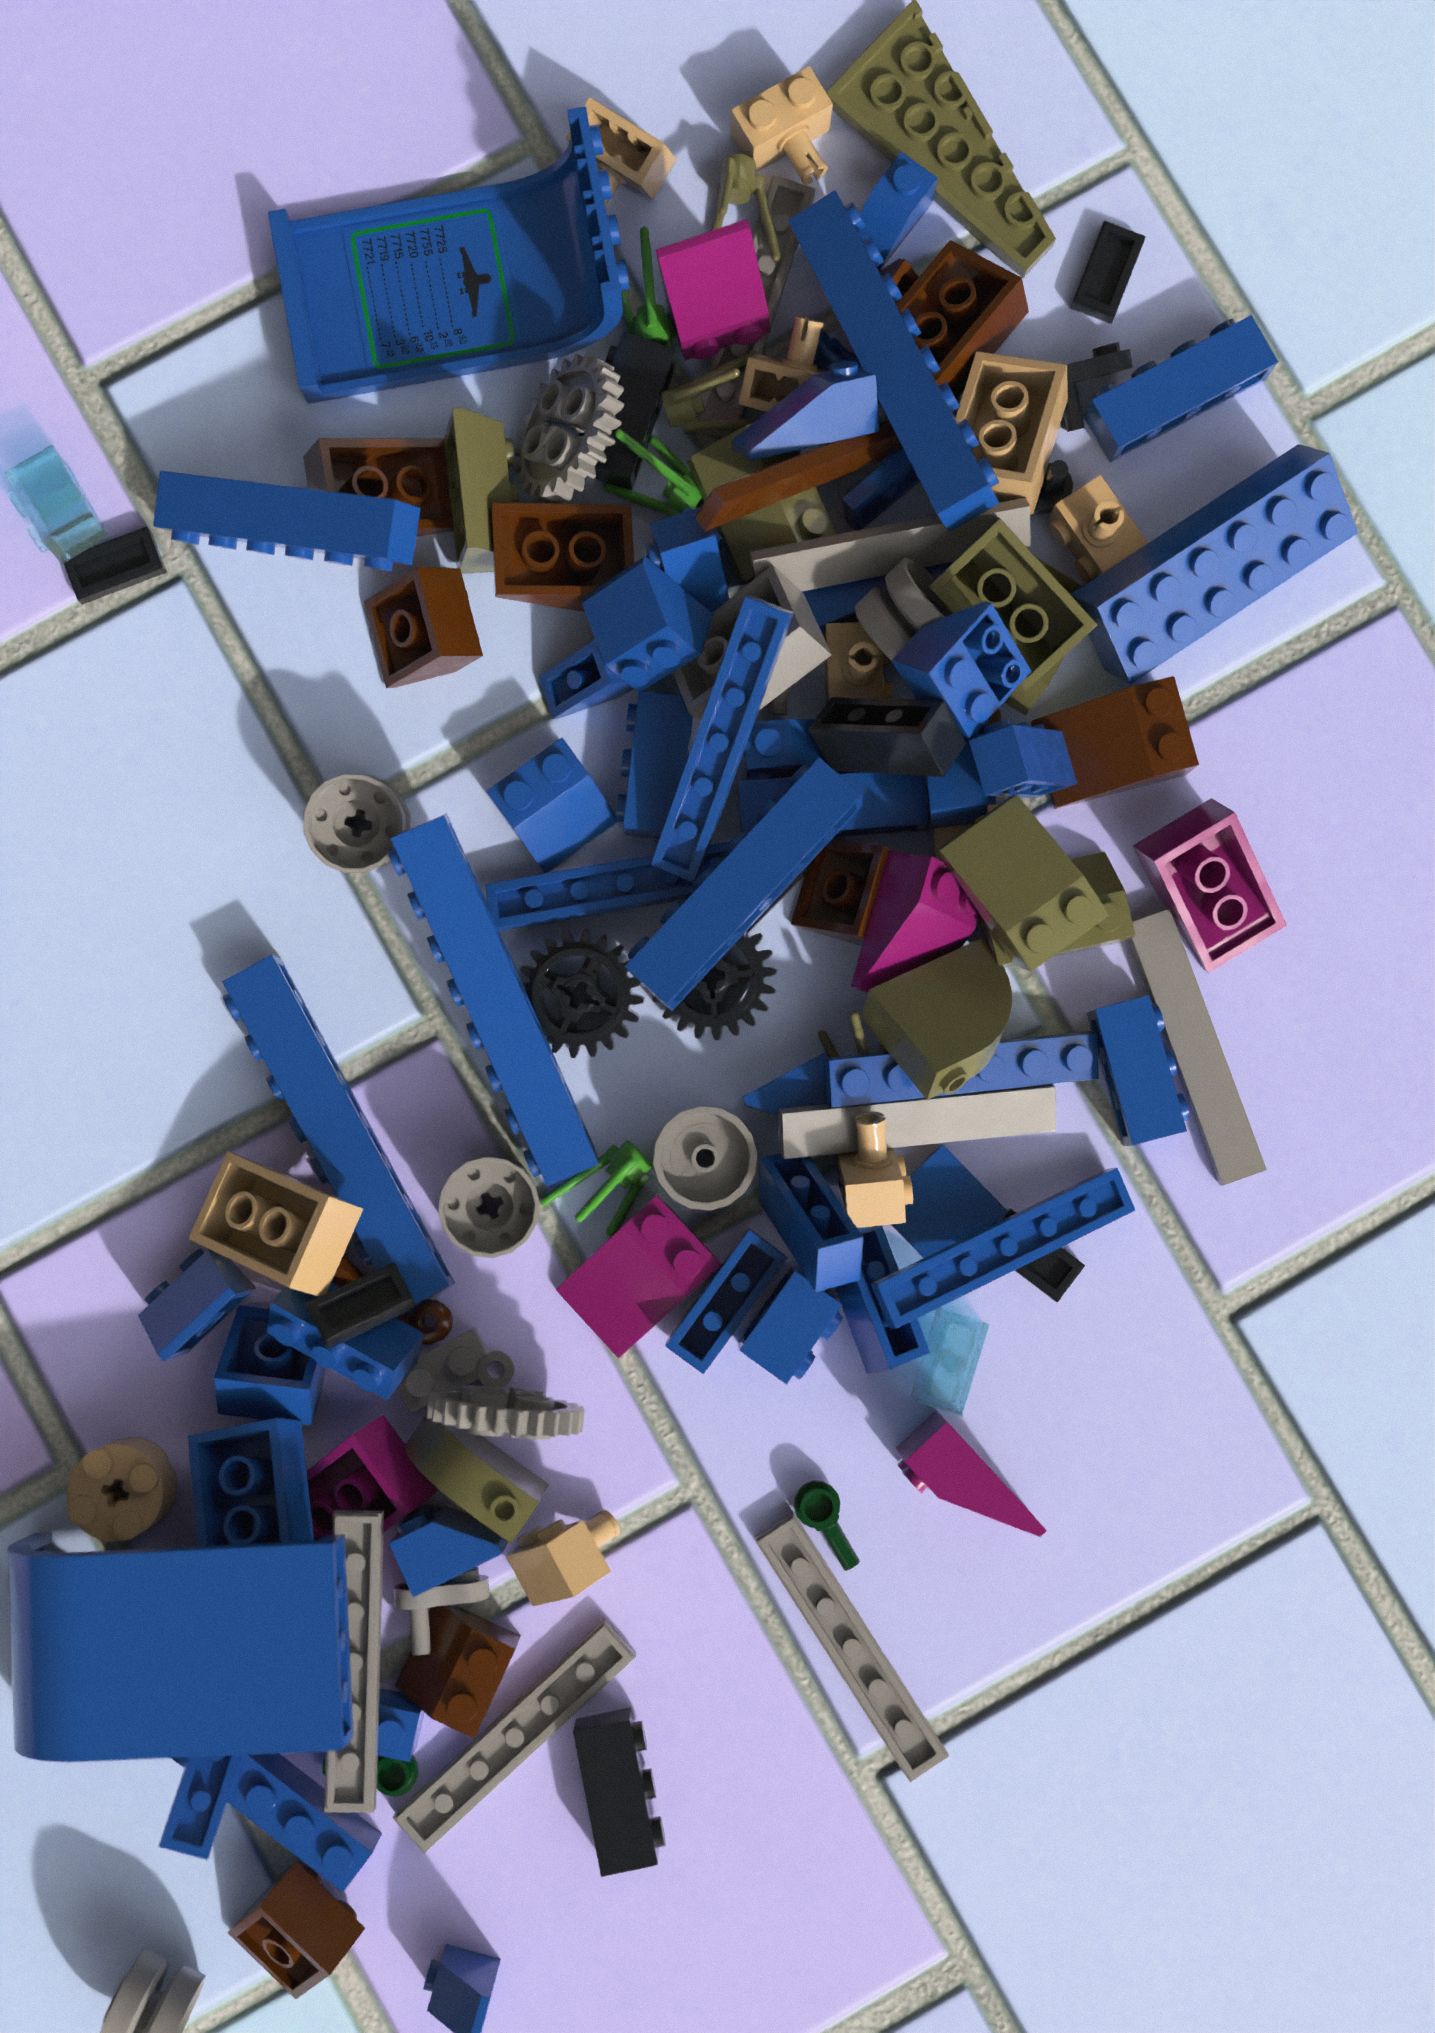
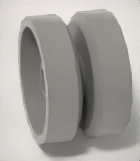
[854,557,954,660]
[653,1106,758,1211]
[99,1947,207,2033]

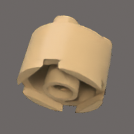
[67,1437,178,1542]

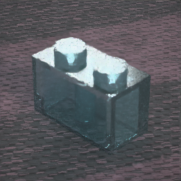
[4,445,109,564]
[911,1307,989,1416]

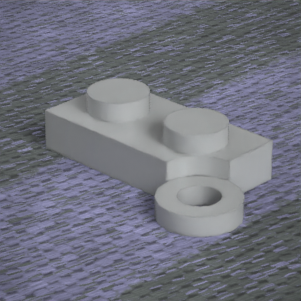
[398,1328,515,1414]

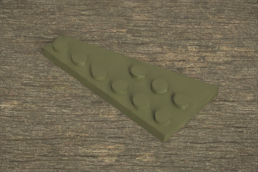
[826,0,1056,278]

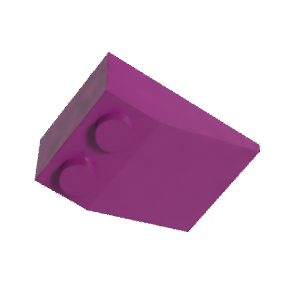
[655,219,771,361]
[1133,798,1287,973]
[850,851,980,994]
[555,1194,721,1358]
[896,1410,1047,1537]
[307,1414,439,1541]

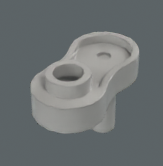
[393,1567,490,1655]

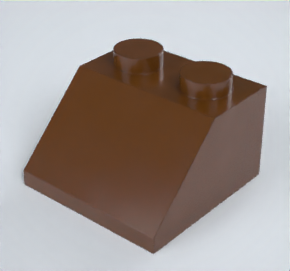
[364,567,483,688]
[790,839,896,946]
[394,1604,521,1739]
[227,1861,366,1999]

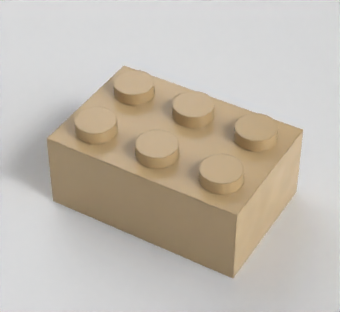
[955,351,1068,514]
[188,1151,363,1297]

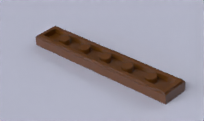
[695,420,903,532]

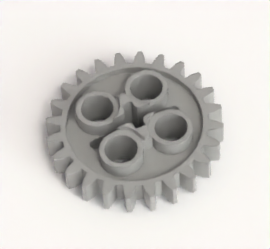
[513,353,624,504]
[426,1385,585,1440]

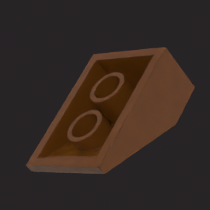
[303,438,453,537]
[491,503,634,612]
[1031,676,1199,809]

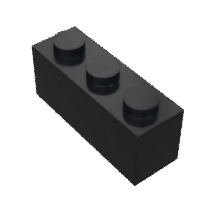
[579,332,676,491]
[808,697,966,777]
[573,1707,666,1877]

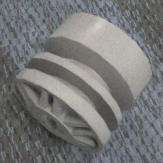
[304,774,411,873]
[438,1156,540,1258]

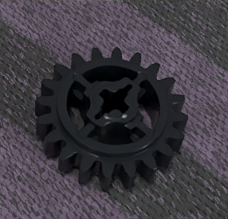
[519,929,645,1058]
[652,930,778,1040]

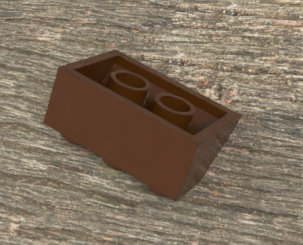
[896,240,1029,399]

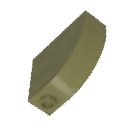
[861,938,1012,1100]
[404,1414,549,1543]

